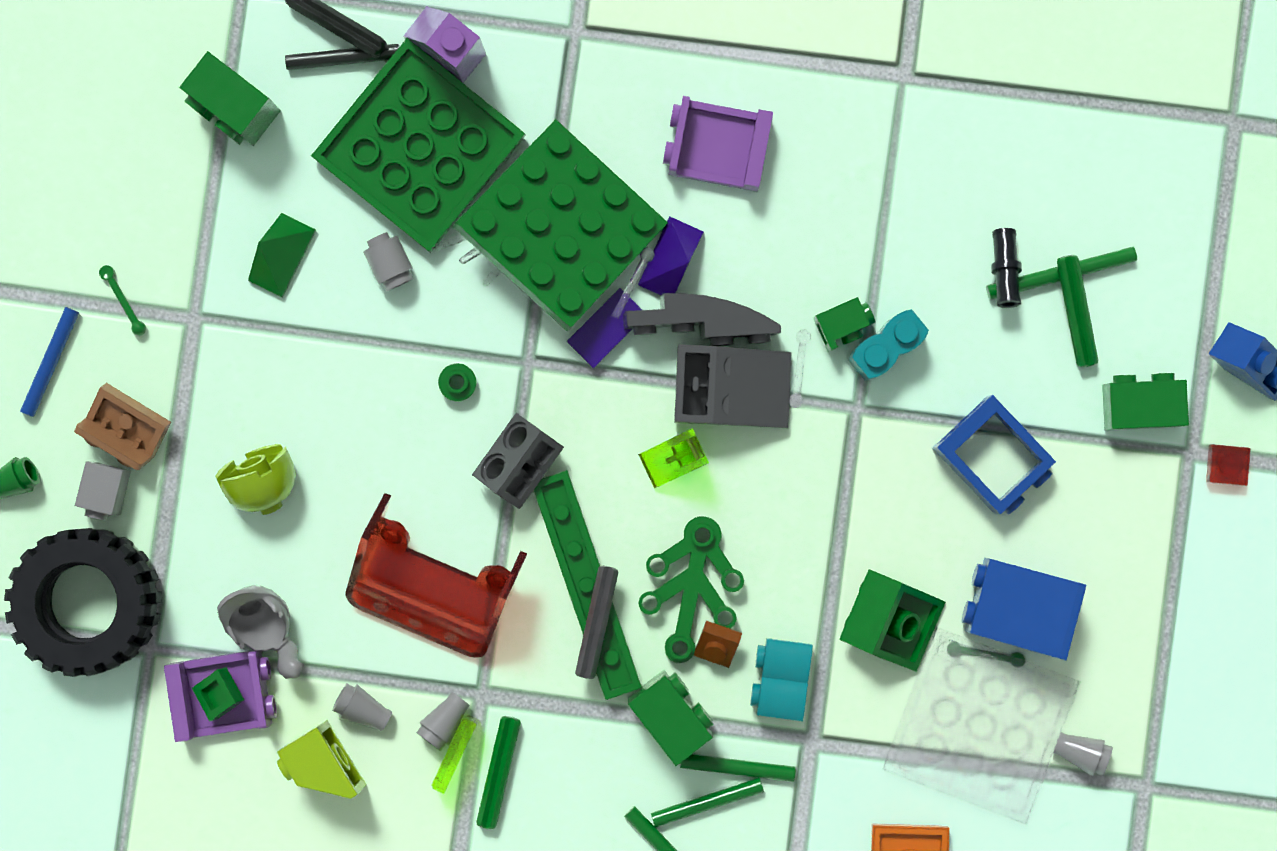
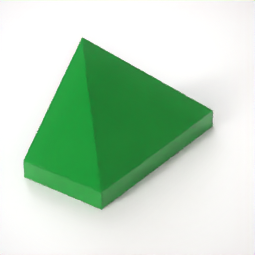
[248,213,316,298]

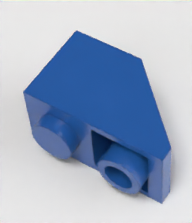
[1209,322,1277,401]

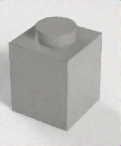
[74,461,131,521]

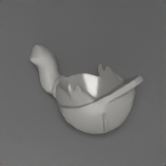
[217,585,304,679]

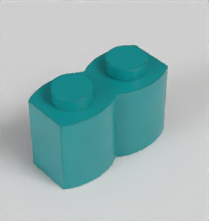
[848,309,929,381]
[750,638,813,722]

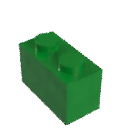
[1102,373,1189,430]

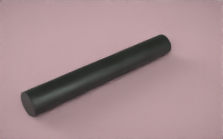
[285,44,399,70]

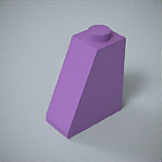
[403,6,486,83]

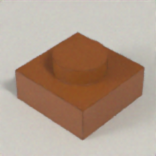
[693,620,742,668]

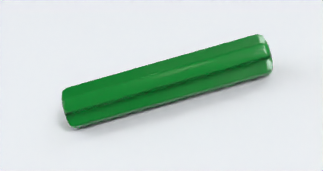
[1057,255,1099,367]
[476,716,521,829]

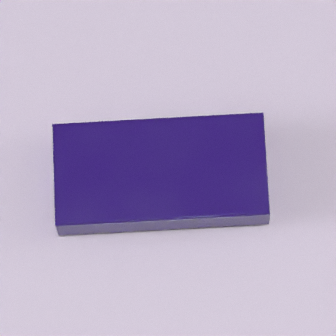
[566,288,642,369]

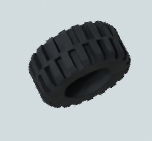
[4,528,162,677]

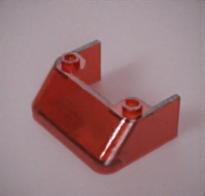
[345,492,528,658]

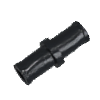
[991,228,1022,308]

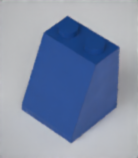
[961,557,1087,661]

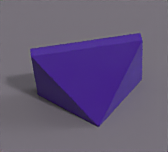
[638,216,704,296]

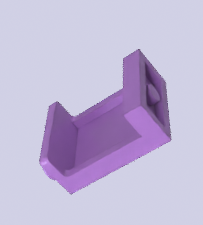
[662,95,774,192]
[164,650,277,742]

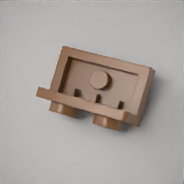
[74,382,171,471]

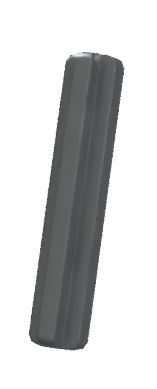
[575,565,619,679]

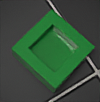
[192,667,244,721]

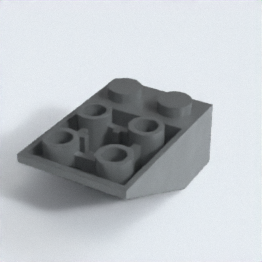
[674,344,792,428]

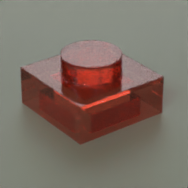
[1206,444,1251,486]

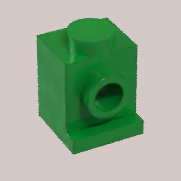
[813,297,876,352]

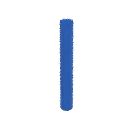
[20,307,80,417]

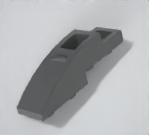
[623,293,781,346]

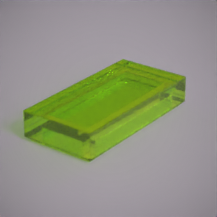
[431,714,479,794]

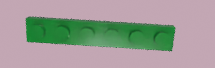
[534,470,642,700]

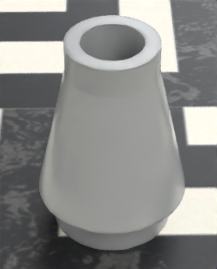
[332,683,392,732]
[416,692,470,751]
[1053,732,1113,776]

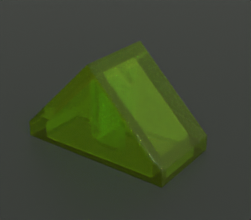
[638,428,709,489]

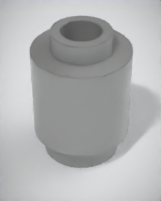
[363,232,414,292]

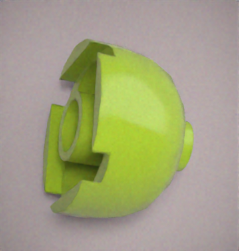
[215,444,296,515]

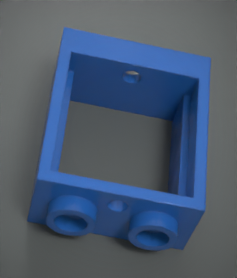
[932,394,1056,515]

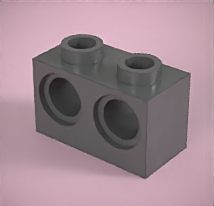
[472,413,564,509]

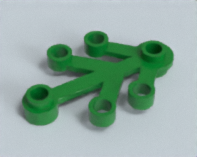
[638,516,744,663]

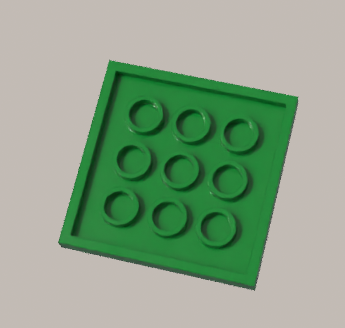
[311,38,526,253]
[453,119,668,332]

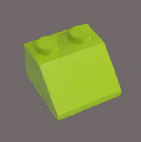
[277,720,367,799]

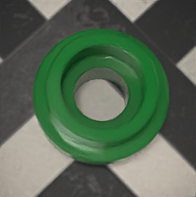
[438,363,477,401]

